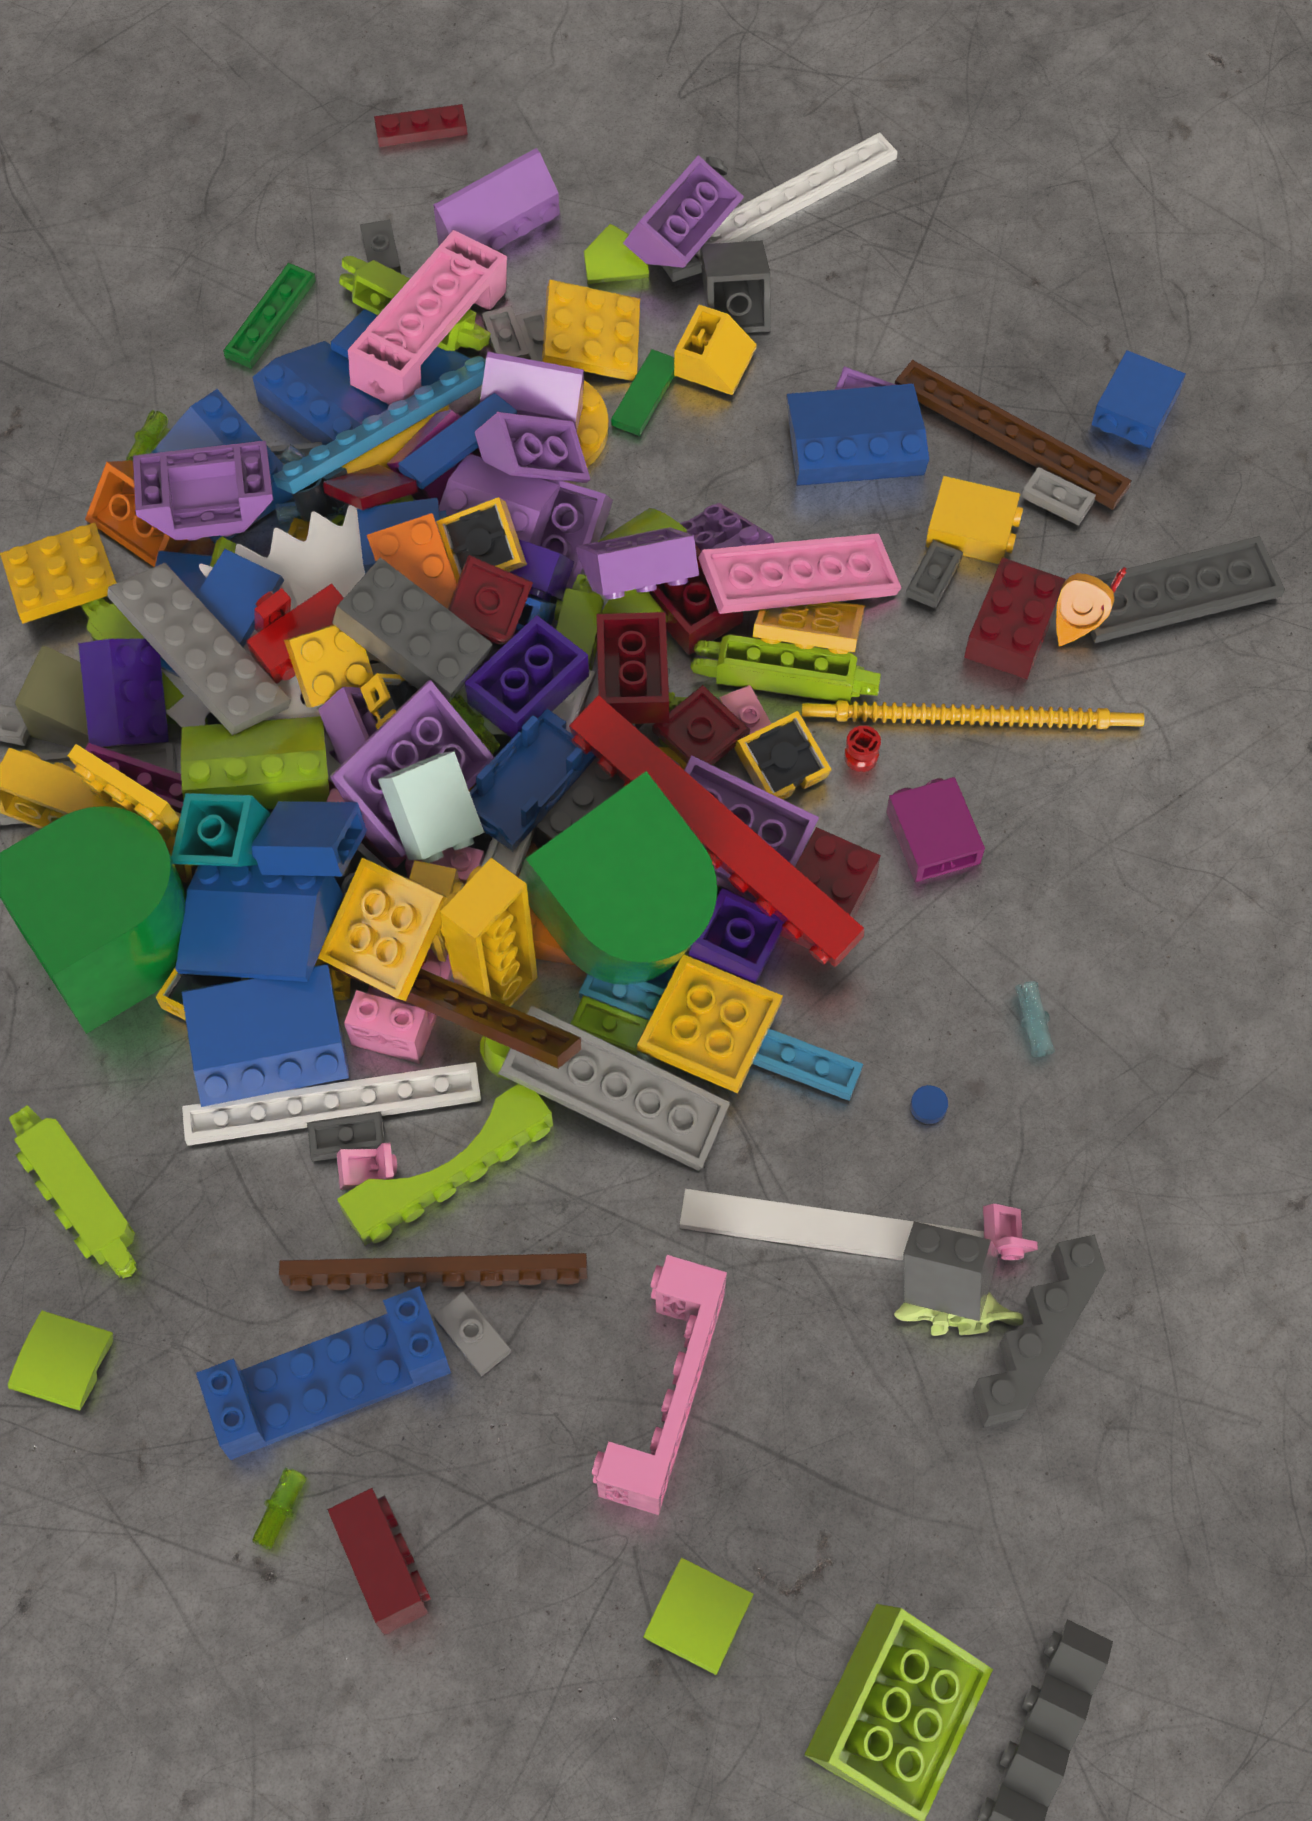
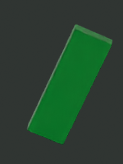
[611,349,675,436]

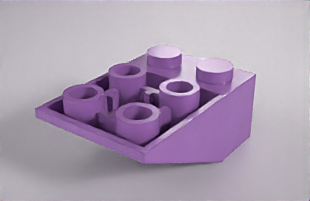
[680,503,775,551]

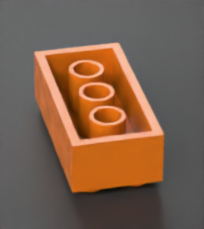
[367,513,457,608]

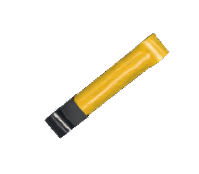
[291,404,450,522]

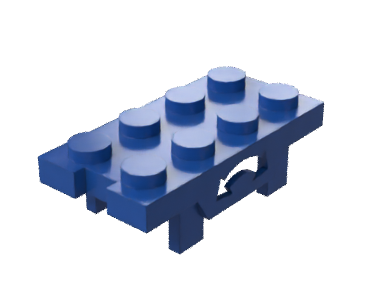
[470,709,596,852]

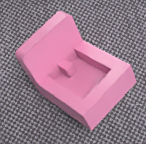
[337,1143,397,1190]
[983,1203,1038,1260]

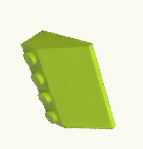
[181,716,330,809]
[804,1604,993,1821]

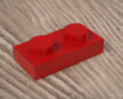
[254,588,291,632]

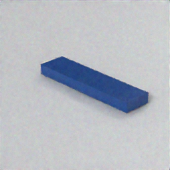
[398,392,517,490]

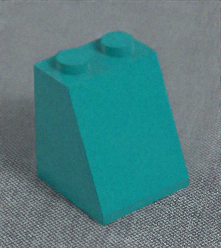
[171,793,271,867]

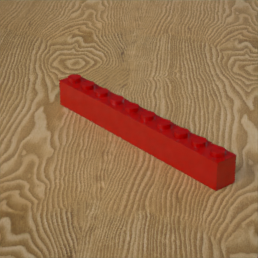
[569,695,865,967]

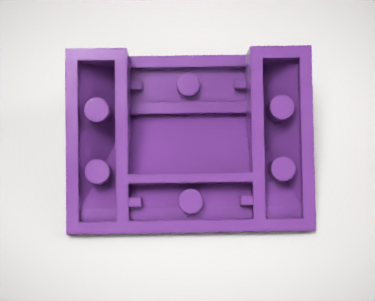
[133,440,273,540]

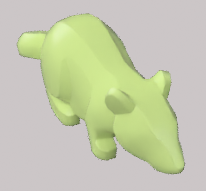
[894,1292,1024,1336]

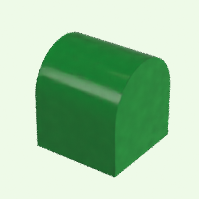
[518,771,717,985]
[0,806,187,1034]

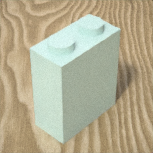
[378,751,484,863]

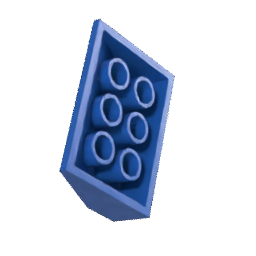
[252,341,389,445]
[786,384,929,486]
[150,389,293,544]
[176,865,344,982]
[182,963,349,1107]

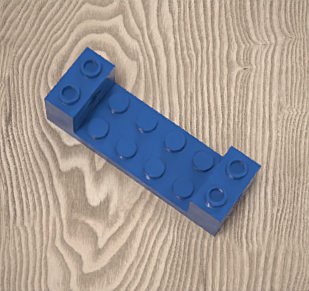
[196,1286,451,1460]

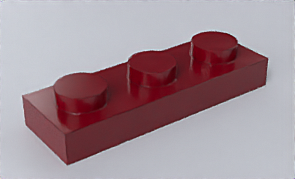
[374,104,468,147]

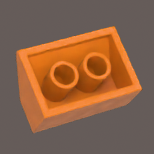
[85,460,190,567]

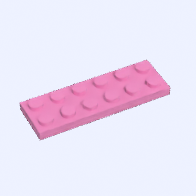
[698,534,902,614]

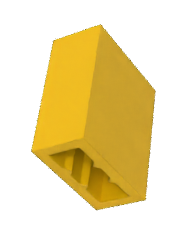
[925,476,1024,564]

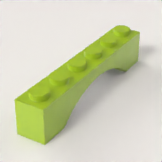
[337,1084,553,1246]

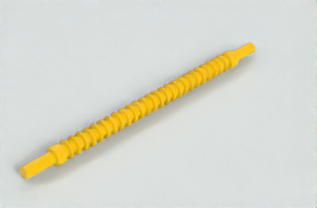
[801,700,1144,729]

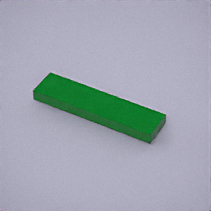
[223,263,316,369]

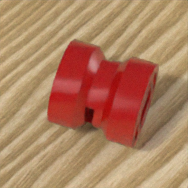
[844,726,881,772]

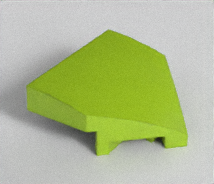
[584,223,649,284]

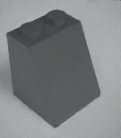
[701,240,771,333]
[903,1221,999,1321]

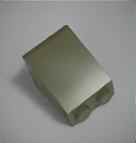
[15,645,112,749]

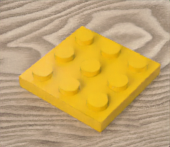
[542,279,640,381]
[0,522,116,624]
[753,601,865,654]
[67,744,180,841]
[318,858,447,1001]
[637,954,783,1094]

